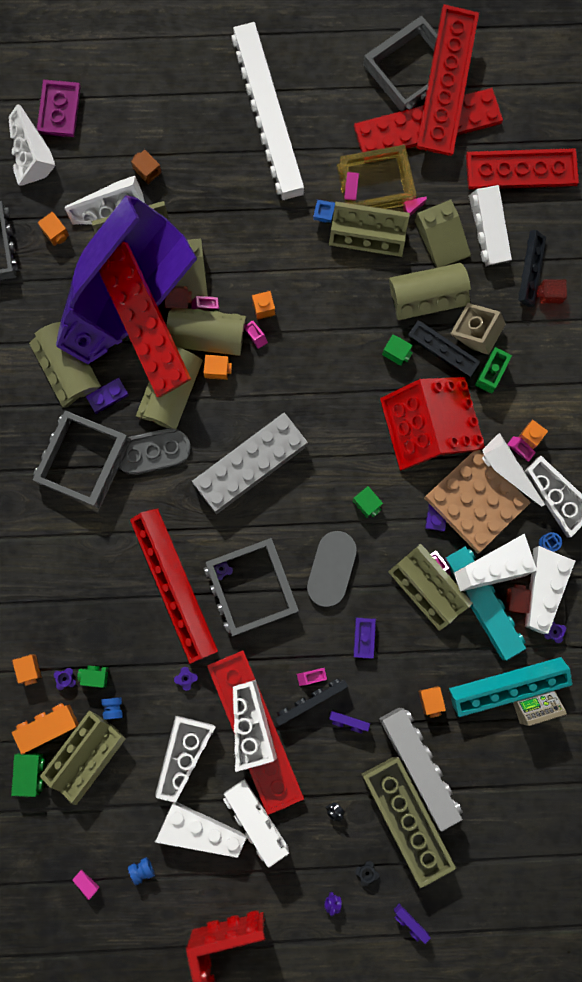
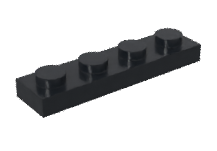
[518,230,546,307]
[407,320,480,378]
[275,678,348,726]

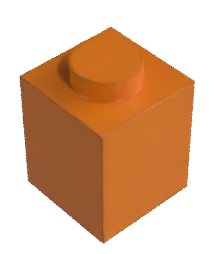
[38,212,69,246]
[252,291,275,320]
[204,355,232,380]
[519,420,548,449]
[12,655,42,686]
[418,687,446,718]

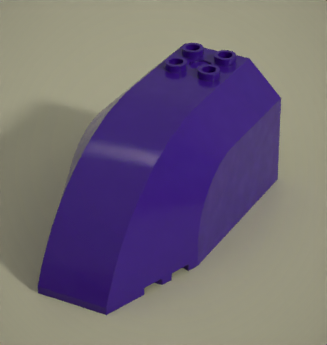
[56,195,197,365]

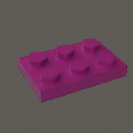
[37,80,81,137]

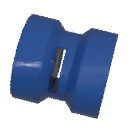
[538,532,562,552]
[102,697,123,719]
[128,857,155,885]

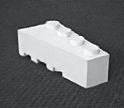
[469,185,512,266]
[524,456,582,537]
[454,534,537,592]
[525,546,575,634]
[233,680,277,772]
[155,716,216,802]
[223,779,289,868]
[155,802,246,857]

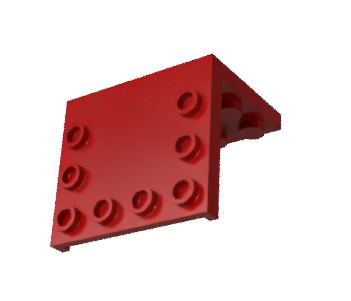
[380,377,485,470]
[186,910,265,982]

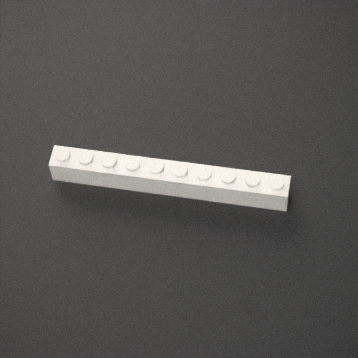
[231,22,304,200]

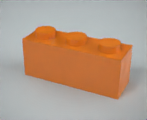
[12,703,79,754]

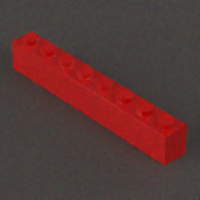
[130,509,218,663]

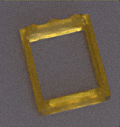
[337,145,416,209]

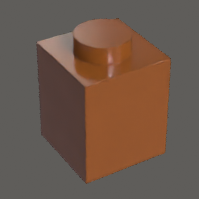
[131,150,162,184]

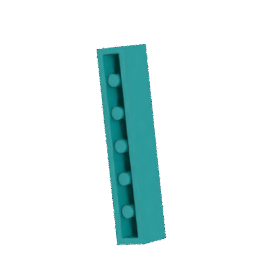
[443,546,526,660]
[449,657,572,717]

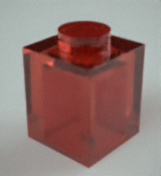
[537,279,567,303]
[165,286,192,308]
[506,585,531,614]

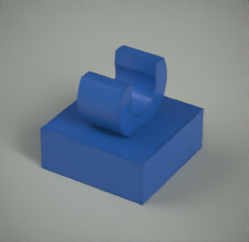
[313,200,335,223]

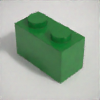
[475,347,512,394]
[11,753,45,797]

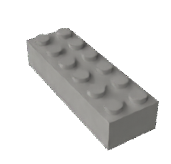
[192,412,308,515]
[379,707,462,831]

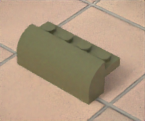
[329,201,410,257]
[389,263,471,320]
[166,306,246,356]
[29,322,101,408]
[136,347,203,430]
[388,544,473,631]
[40,710,126,805]

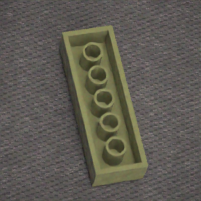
[361,756,456,888]

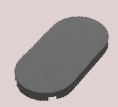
[119,428,191,475]
[307,531,357,607]

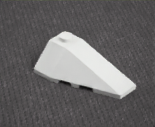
[9,104,55,186]
[65,176,145,224]
[482,434,545,506]

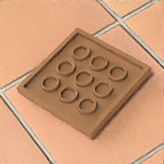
[424,450,531,554]

